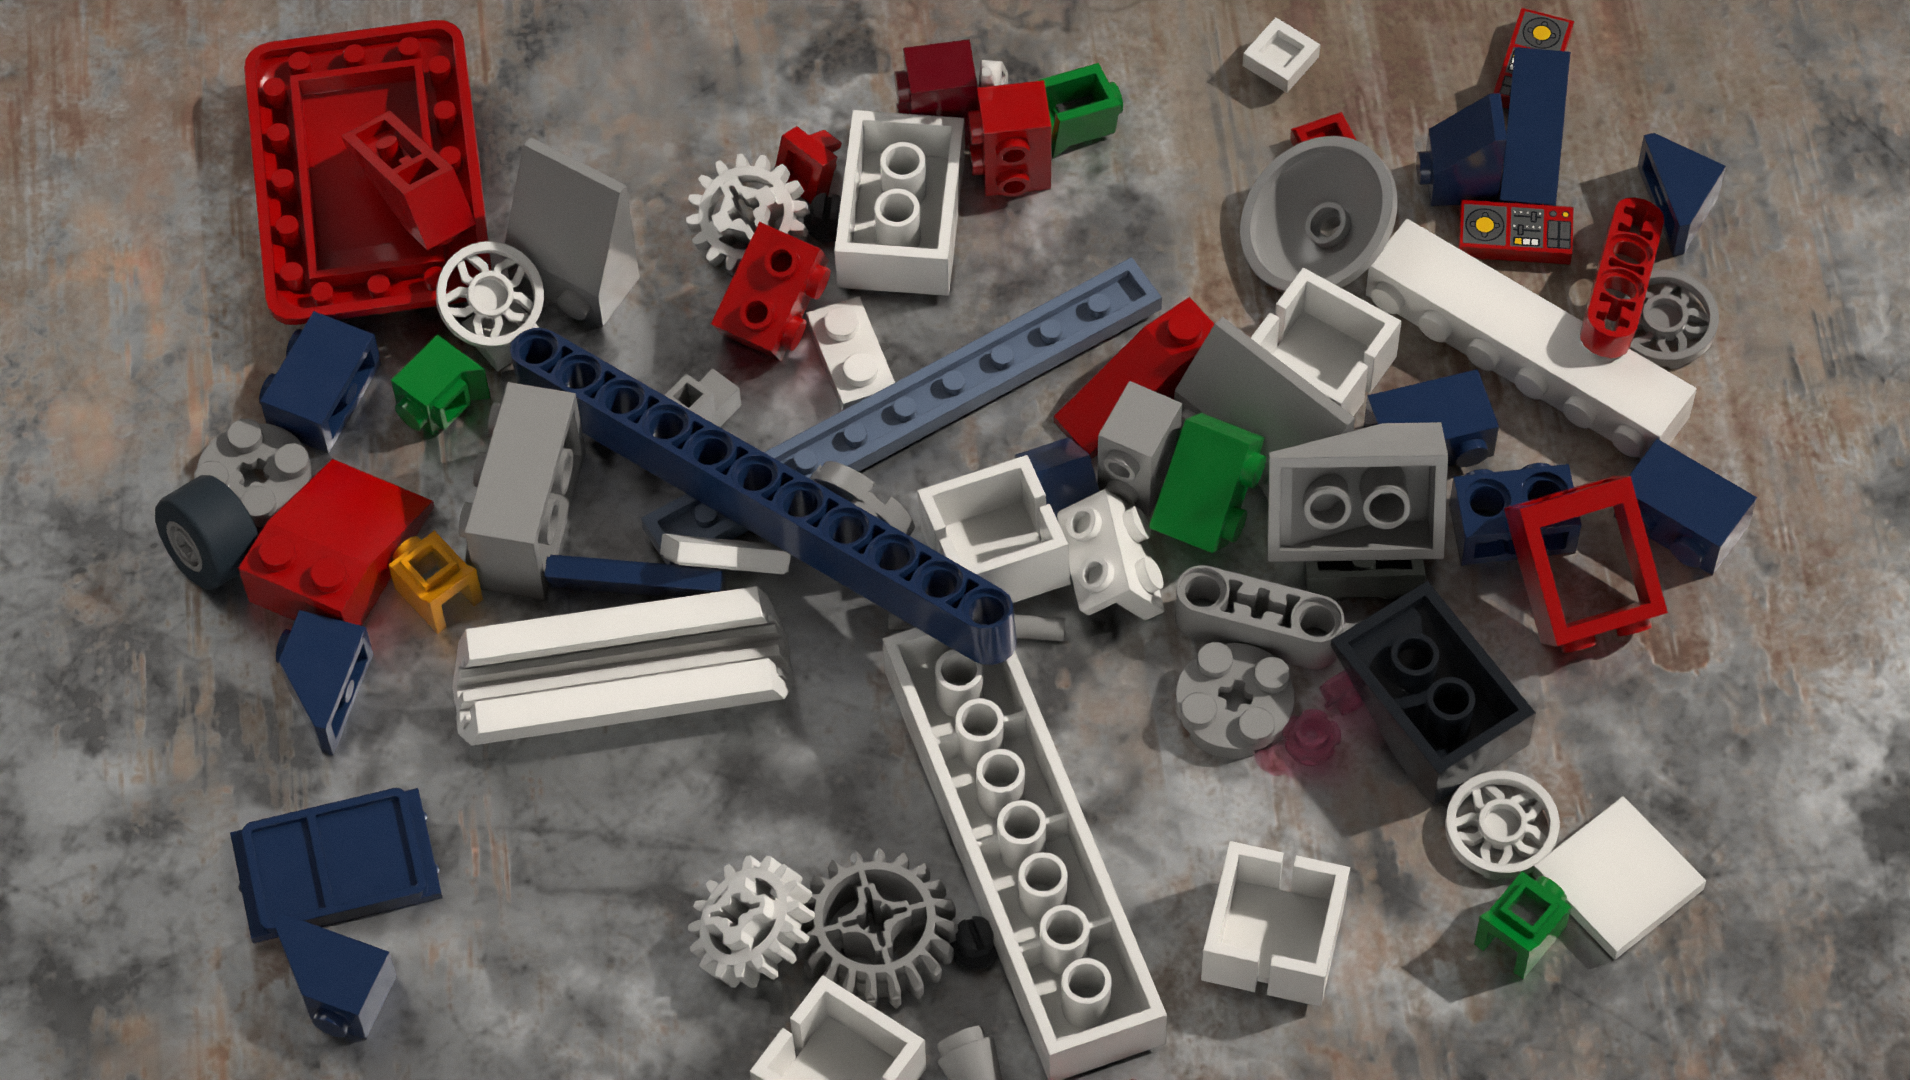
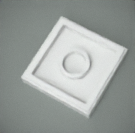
[1532,796,1706,960]

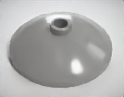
[1240,136,1398,293]

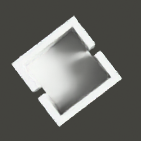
[1251,268,1401,416]
[917,455,1071,603]
[1201,841,1350,1007]
[750,975,926,1080]

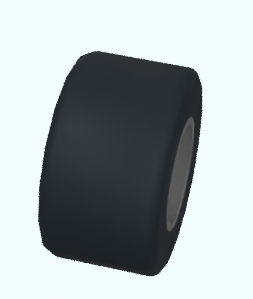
[155,475,259,590]

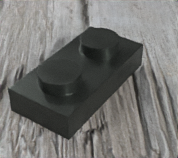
[1303,559,1426,602]

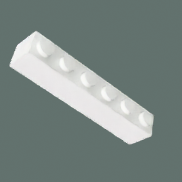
[1366,219,1697,459]

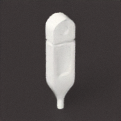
[978,60,1008,87]

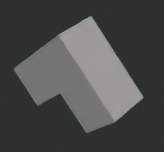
[665,368,741,427]

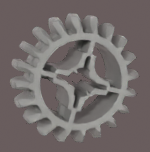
[795,847,958,1009]

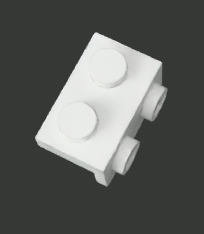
[1057,489,1165,621]

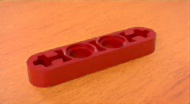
[1580,197,1664,358]

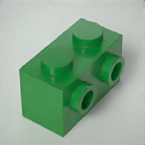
[1149,413,1266,553]

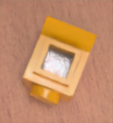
[388,530,483,634]

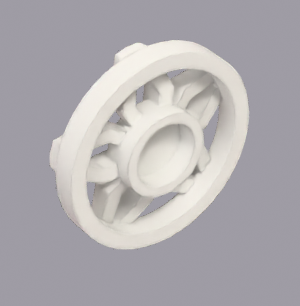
[436,241,544,349]
[1445,771,1560,880]

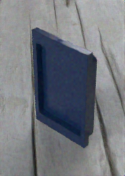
[230,788,443,943]

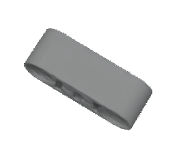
[1175,565,1344,669]

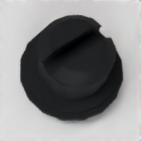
[803,193,841,242]
[950,916,999,970]

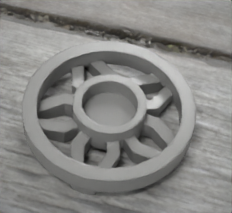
[1611,269,1719,369]

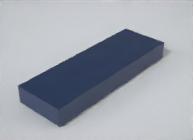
[1500,47,1571,206]
[545,554,727,598]

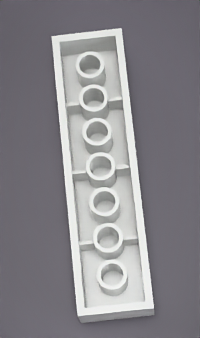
[882,627,1167,1080]

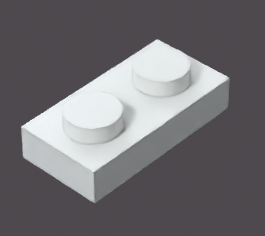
[806,296,895,411]

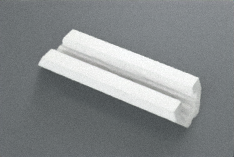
[452,586,795,746]

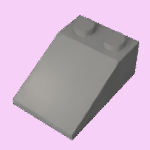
[505,137,640,327]
[1267,422,1448,562]

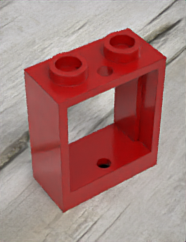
[1504,476,1668,653]

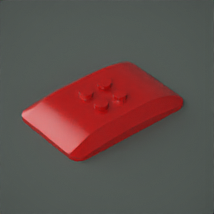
[244,20,492,325]

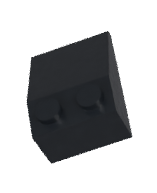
[1330,581,1536,805]

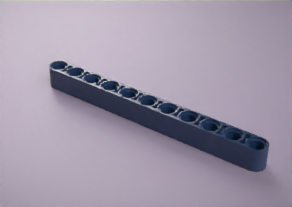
[510,328,1017,665]

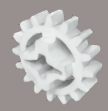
[686,154,810,276]
[688,855,815,988]

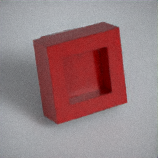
[775,126,842,204]

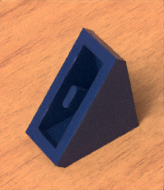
[1637,133,1726,257]
[1015,437,1099,523]

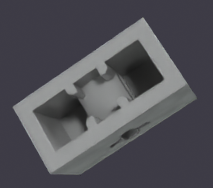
[1097,381,1182,515]

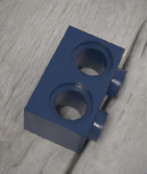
[1449,463,1582,566]

